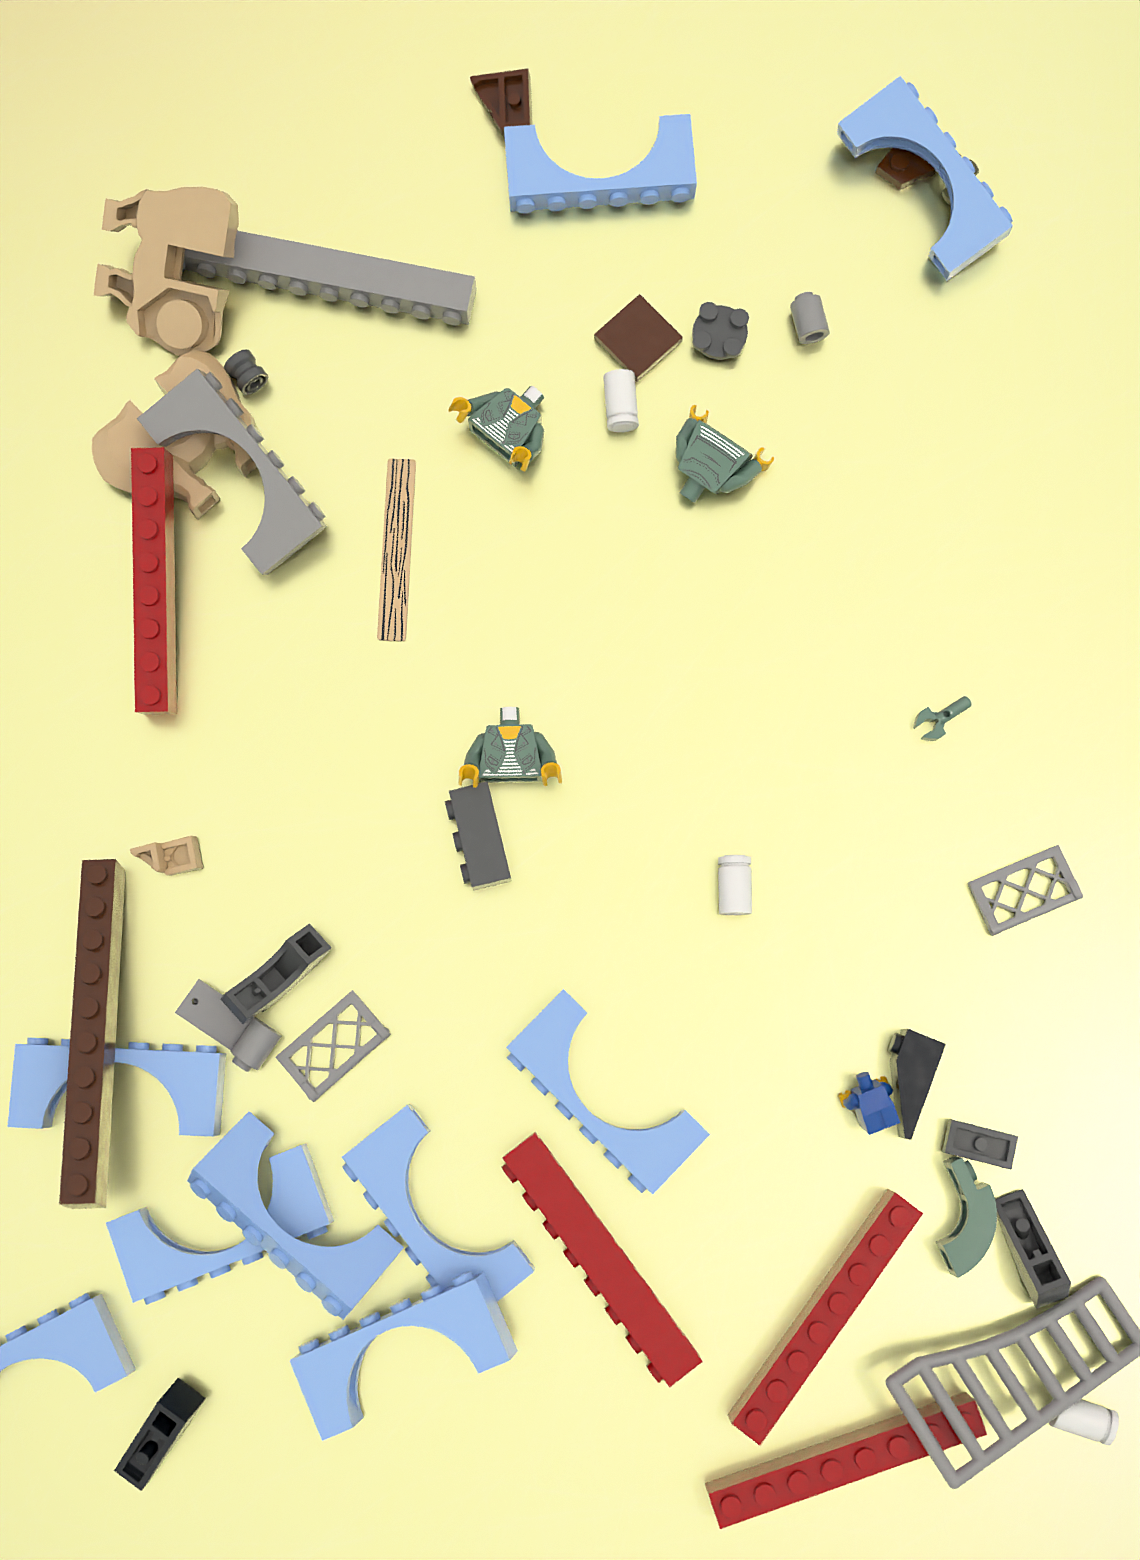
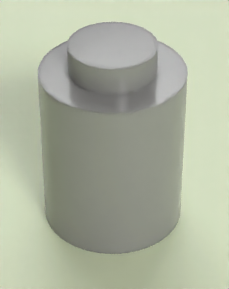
[790,292,830,344]

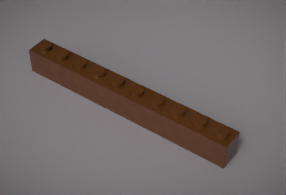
[59,859,125,1209]

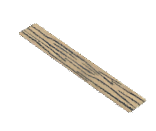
[377,458,416,641]

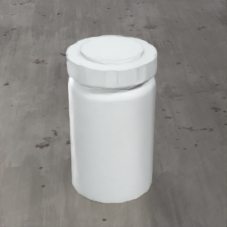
[603,369,639,432]
[718,855,752,915]
[1049,1399,1119,1446]

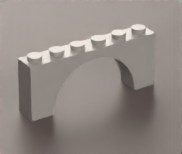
[137,369,327,575]

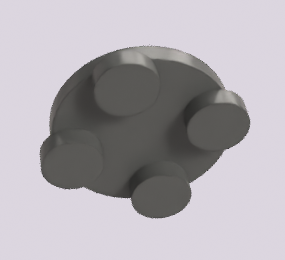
[692,302,749,360]

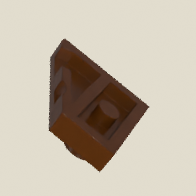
[470,68,532,136]
[875,148,961,190]

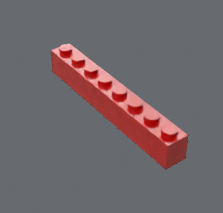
[131,447,177,715]
[501,1131,703,1388]
[728,1189,924,1446]
[705,1392,987,1530]

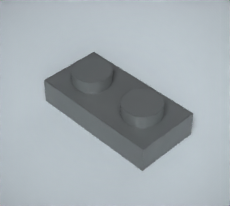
[942,1119,1019,1170]

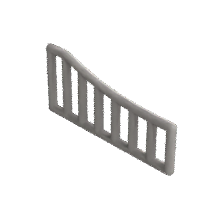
[885,1276,1140,1489]

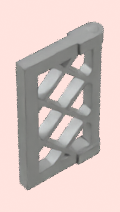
[967,844,1083,936]
[275,990,391,1102]

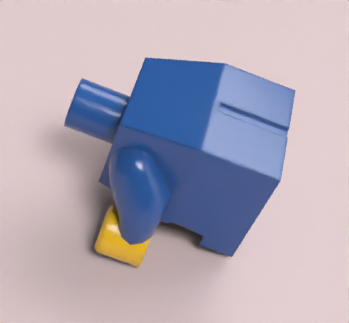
[838,1072,900,1135]

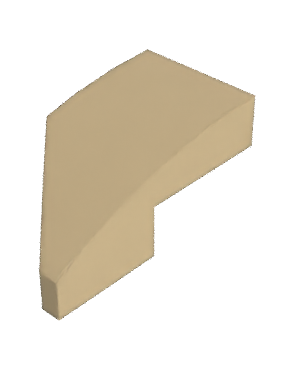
[130,835,203,876]

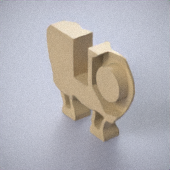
[94,186,239,356]
[92,350,257,520]

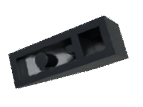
[888,1028,946,1140]
[114,1378,206,1492]

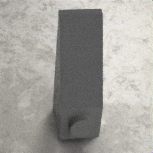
[995,1189,1071,1309]

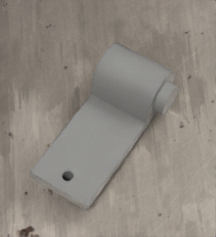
[175,979,282,1072]

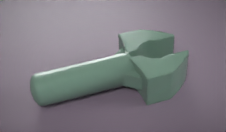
[913,696,972,741]

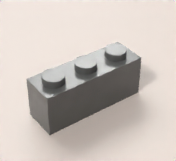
[445,781,512,891]

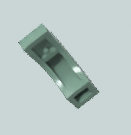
[936,1156,997,1278]

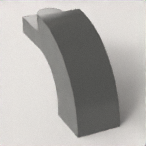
[221,923,331,1024]

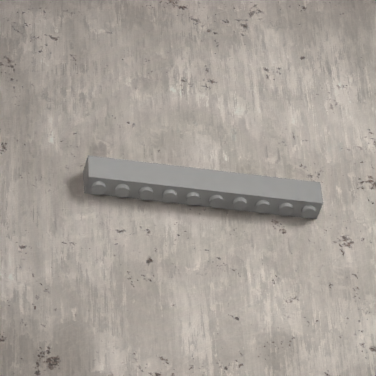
[182,230,477,325]

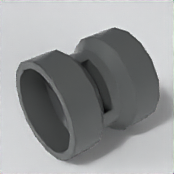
[224,349,268,395]

